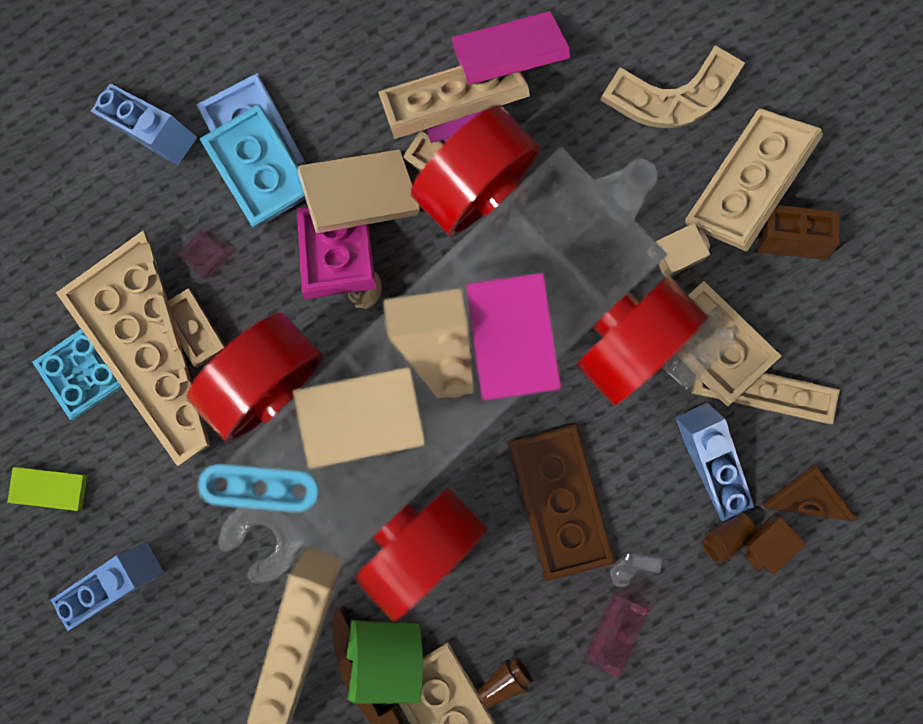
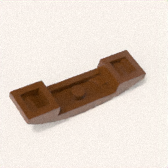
[332,606,406,724]

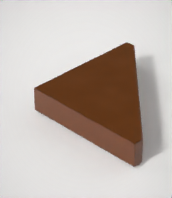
[761,465,857,521]

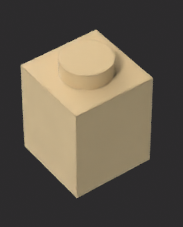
[650,223,710,278]

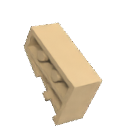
[384,289,474,398]

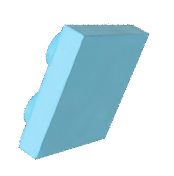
[32,329,122,420]

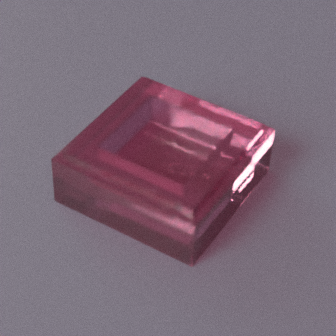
[177,230,228,279]

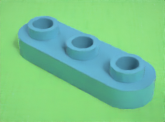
[198,465,320,512]

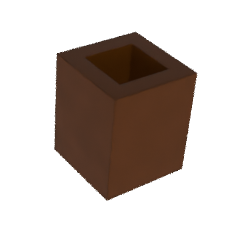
[742,516,806,575]

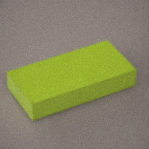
[7,467,87,511]

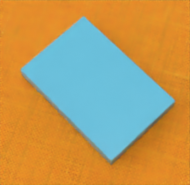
[200,103,306,229]

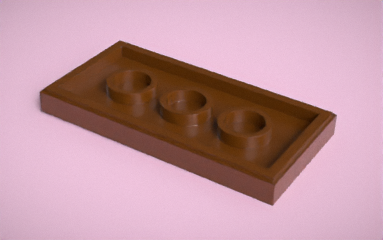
[508,424,615,582]

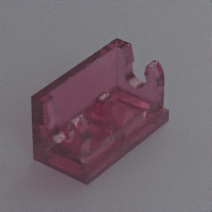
[583,592,650,678]

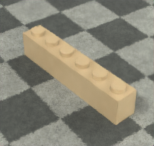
[247,545,344,724]

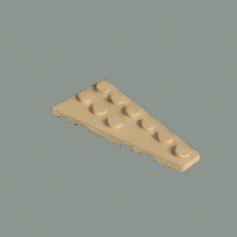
[56,230,211,466]

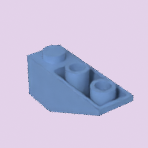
[91,84,197,166]
[675,403,754,522]
[51,542,164,631]

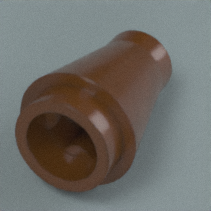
[701,513,756,564]
[477,657,533,709]

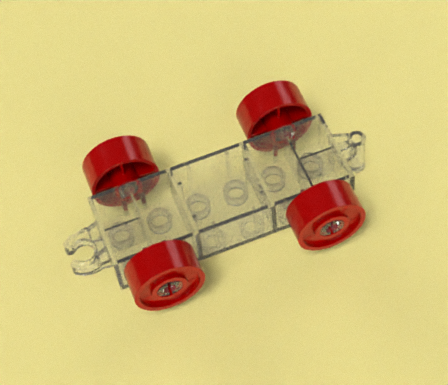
[187,105,709,621]

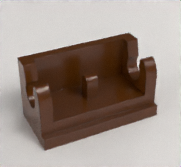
[757,205,840,260]

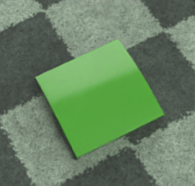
[347,620,423,703]

